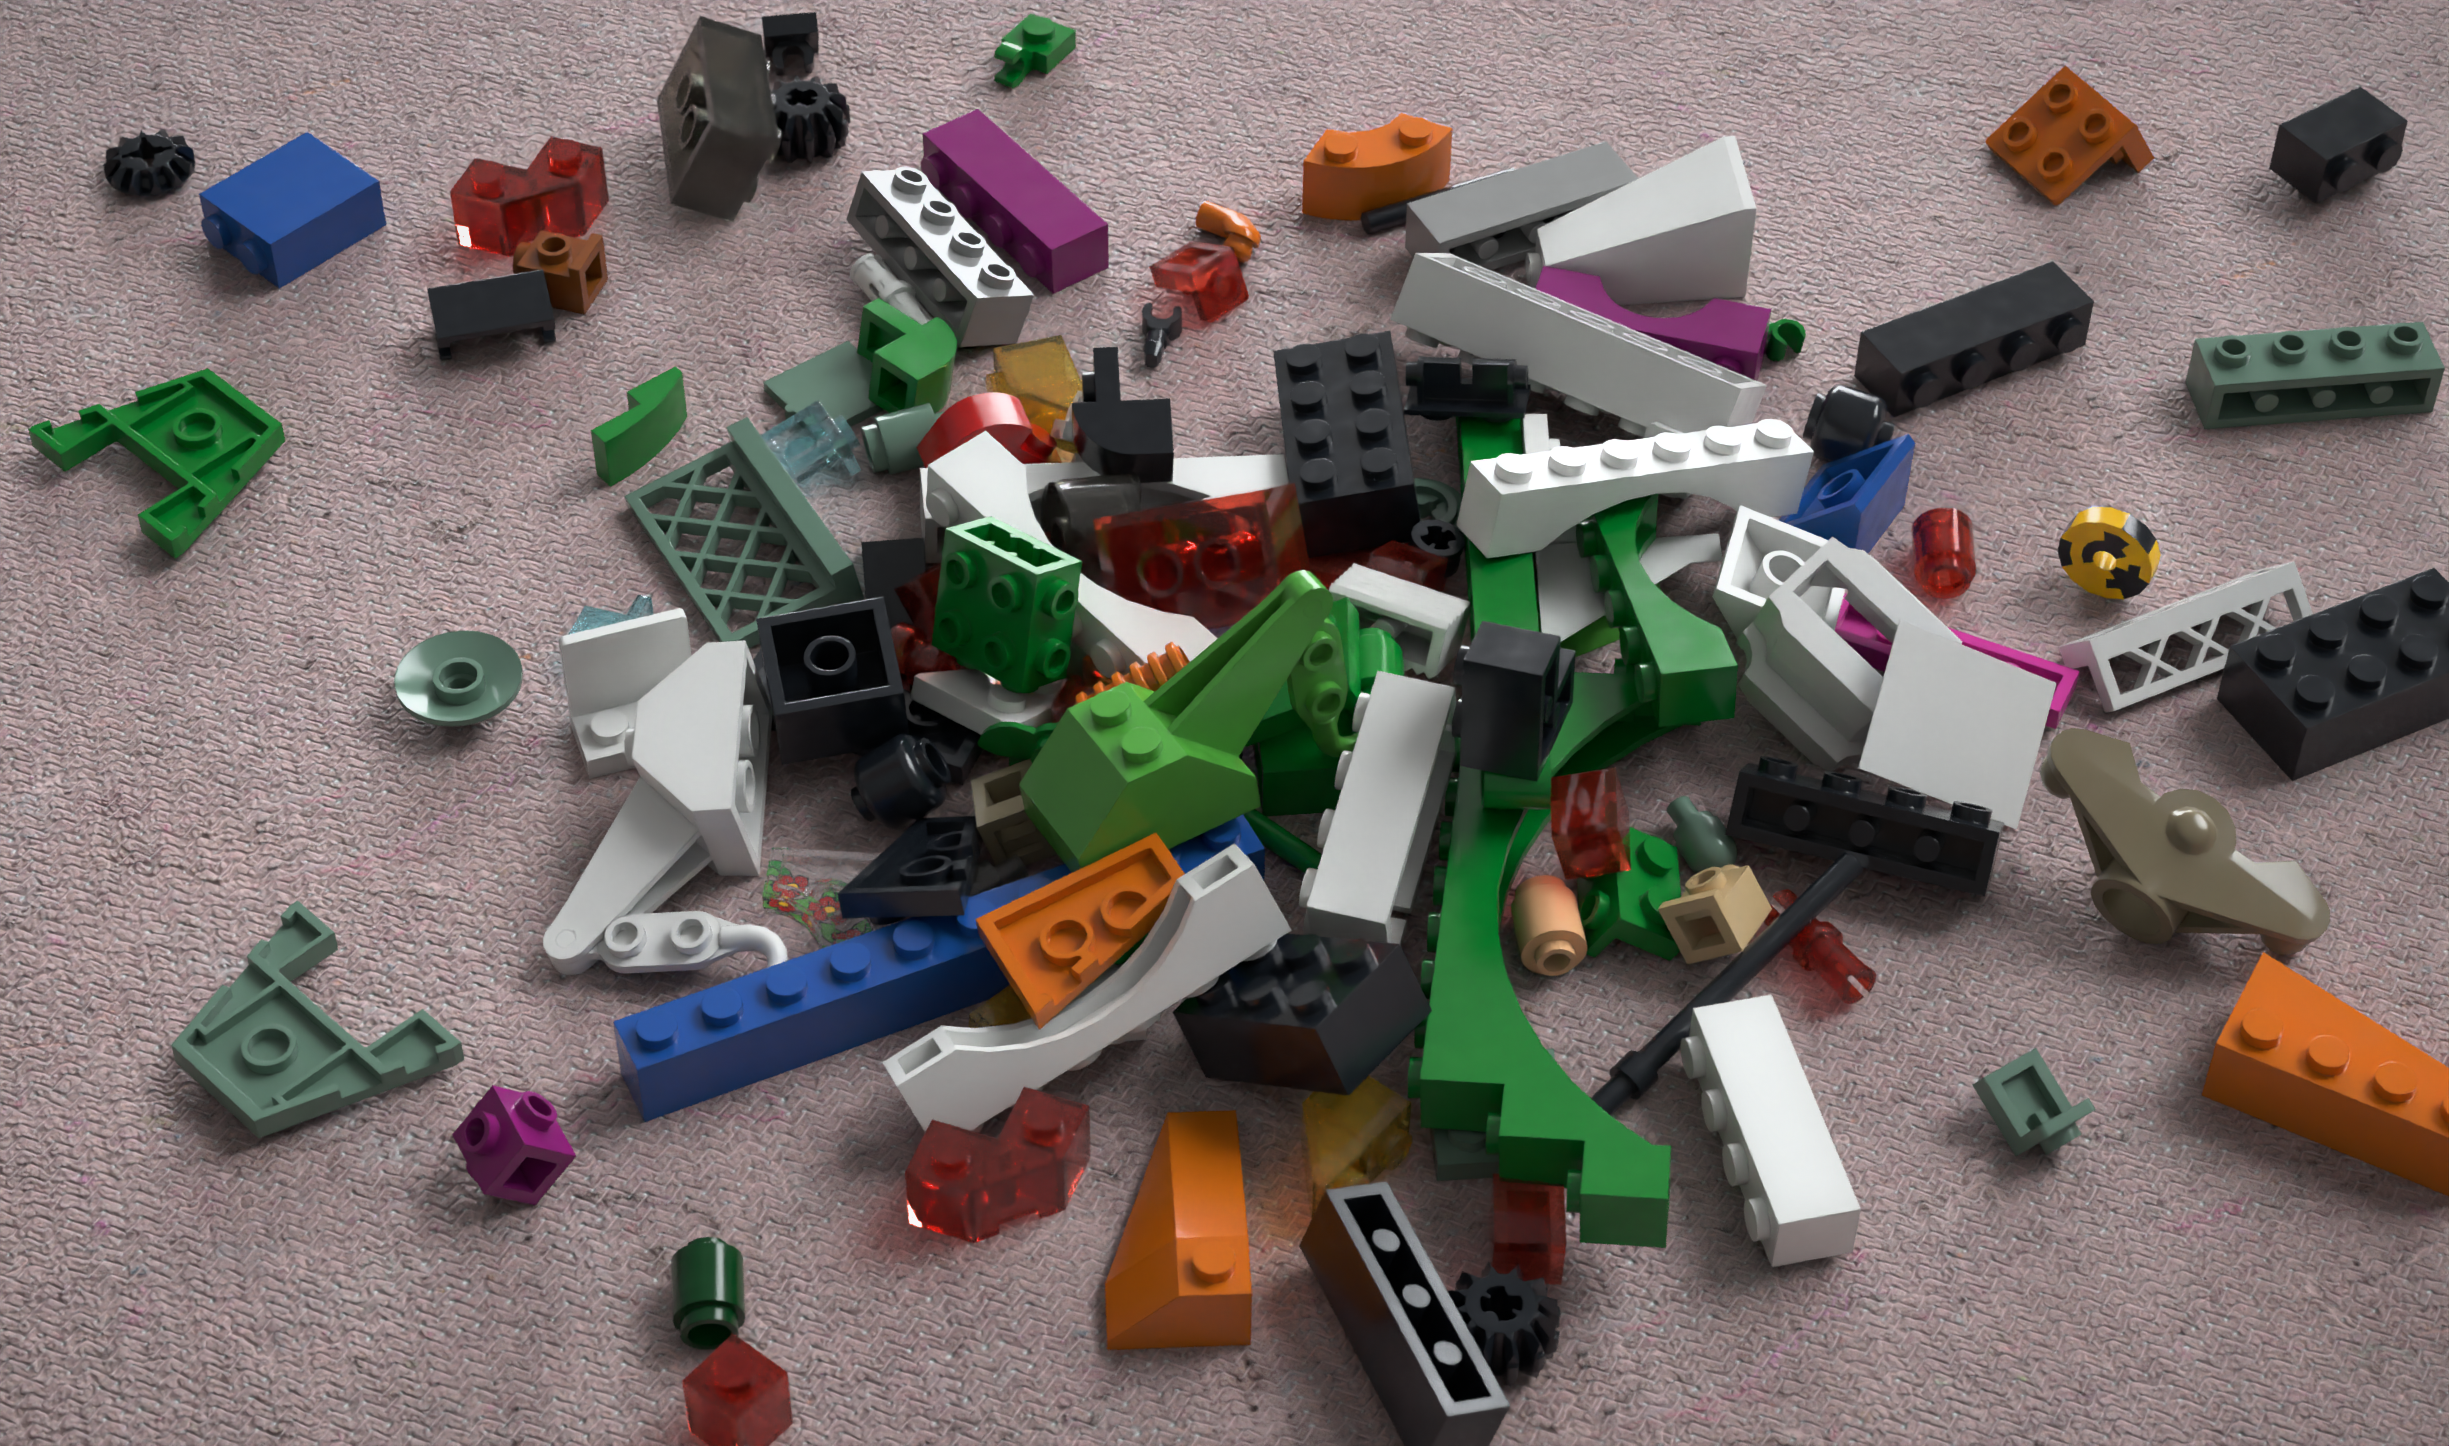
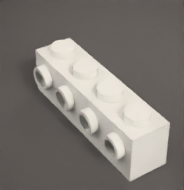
[1681,994,1861,1267]

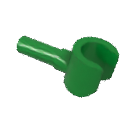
[1766,319,1806,361]

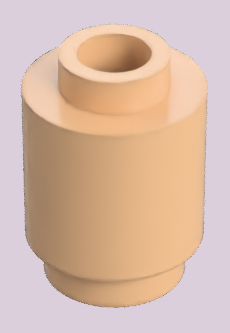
[1511,875,1587,976]

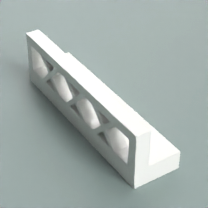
[2059,561,2313,713]

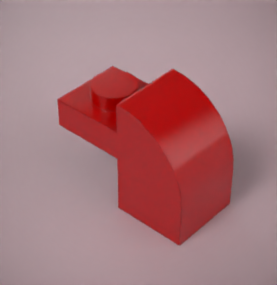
[916,392,1062,468]

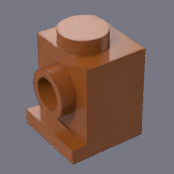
[512,230,608,315]

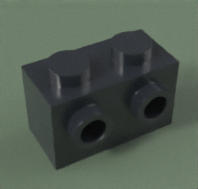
[2269,86,2408,204]

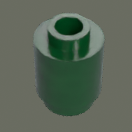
[671,1237,745,1350]

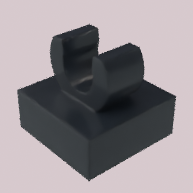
[762,12,819,76]

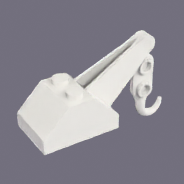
[543,641,788,975]

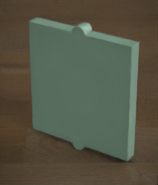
[763,341,884,443]

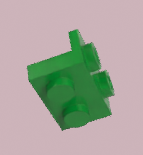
[1573,820,1681,961]

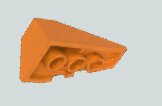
[1105,1110,1252,1350]

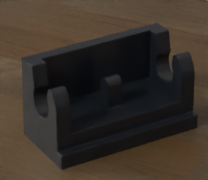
[427,269,556,361]

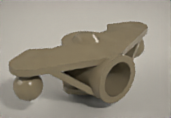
[2040,728,2330,955]

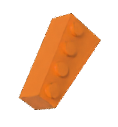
[2201,952,2449,1196]

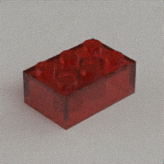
[1093,483,1310,629]

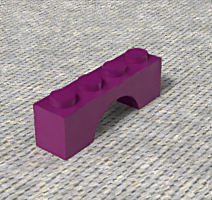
[1535,266,1771,381]

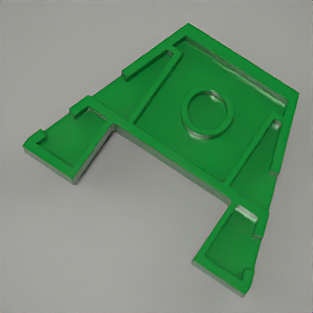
[28,368,285,559]

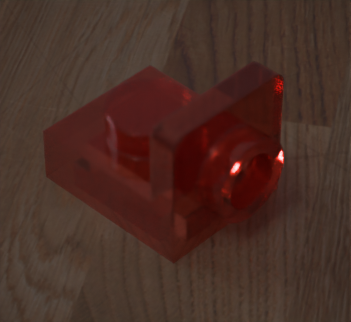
[1149,241,1249,323]

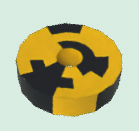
[2058,507,2161,599]

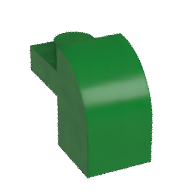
[857,298,957,414]

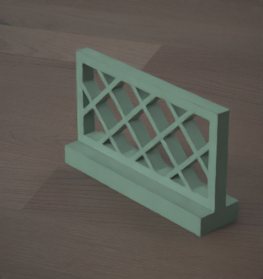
[624,417,865,649]

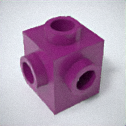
[452,1085,576,1205]

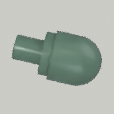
[1667,796,1738,874]

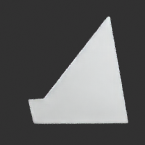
[1536,534,1722,642]

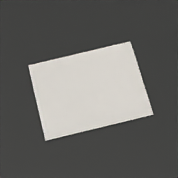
[1858,619,2057,830]

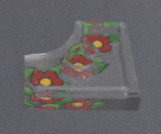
[762,847,894,949]

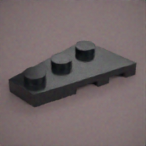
[837,816,983,925]

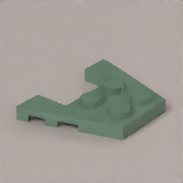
[171,900,464,1138]

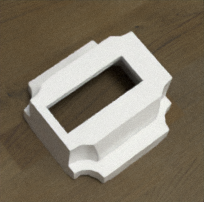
[1736,537,1963,771]

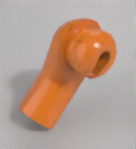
[1196,201,1261,263]

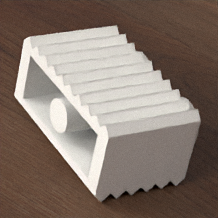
[1329,563,1471,679]

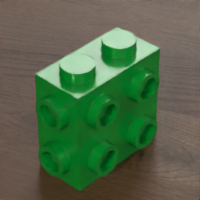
[931,516,1082,693]

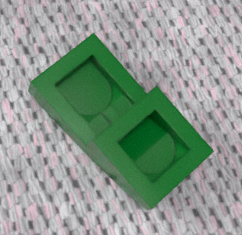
[591,366,687,487]

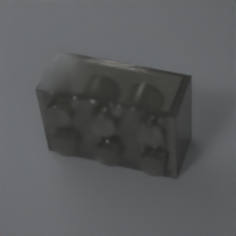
[657,16,781,222]

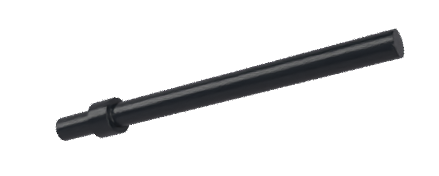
[1591,853,1863,1116]

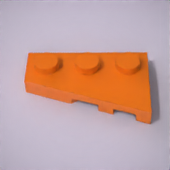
[975,832,1185,1030]

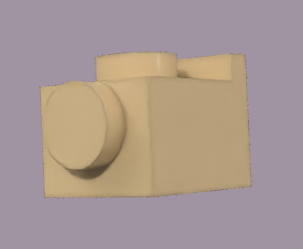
[1658,864,1772,964]

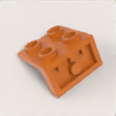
[1986,65,2154,205]

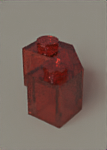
[450,136,609,257]
[905,1087,1091,1243]

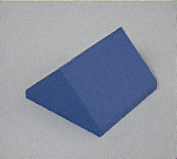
[1778,434,1915,554]

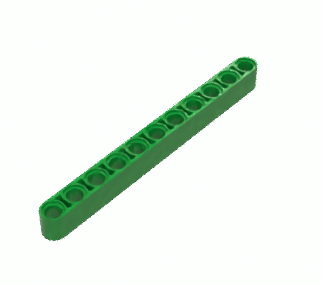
[1456,417,1551,809]

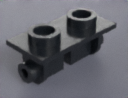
[1404,356,1531,423]

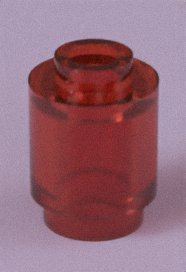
[1911,508,1976,599]

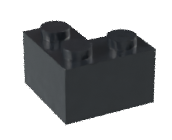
[1452,621,1576,782]

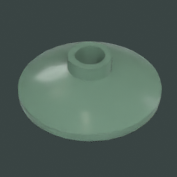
[394,631,523,727]

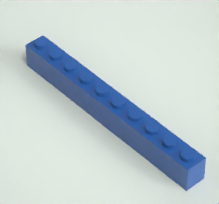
[613,815,1265,1122]

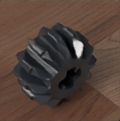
[756,75,851,164]
[1448,1261,1561,1389]

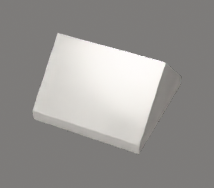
[1712,505,1845,652]

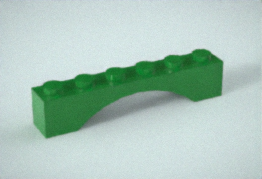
[1575,494,1738,727]

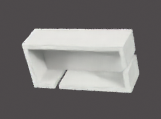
[1299,671,1459,945]

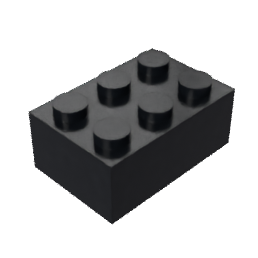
[1173,933,1432,1096]

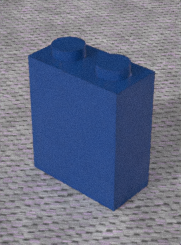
[199,132,387,289]

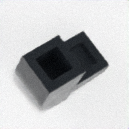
[1072,347,1174,483]

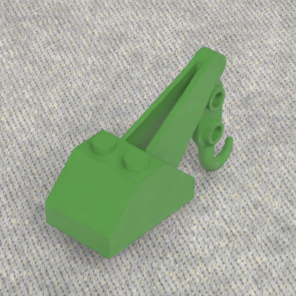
[1019,570,1359,872]

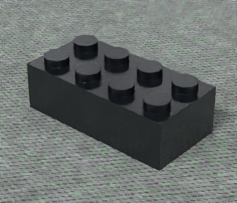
[1273,331,1421,559]
[2217,568,2449,781]

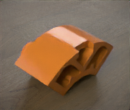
[1302,113,1453,221]

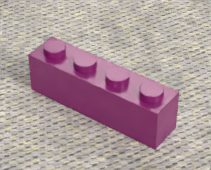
[921,109,1109,294]

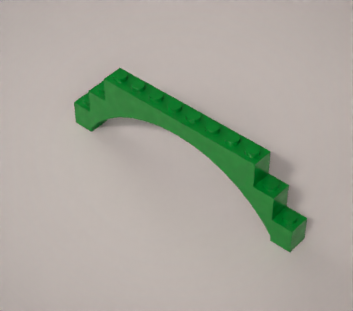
[1408,658,1701,1248]

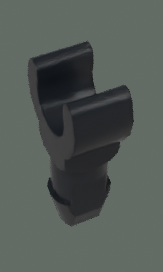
[1142,303,1182,368]

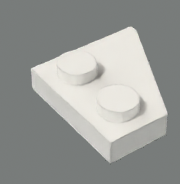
[910,669,1085,735]

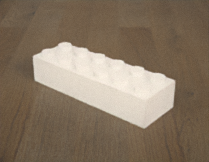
[1390,253,1767,437]

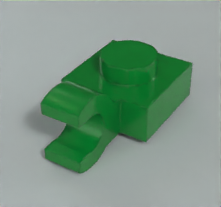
[994,13,1076,88]

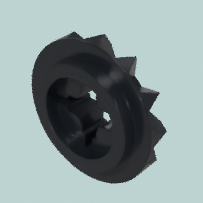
[103,129,195,196]

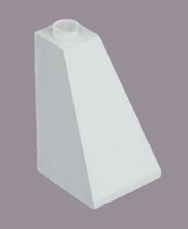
[1525,136,1757,305]

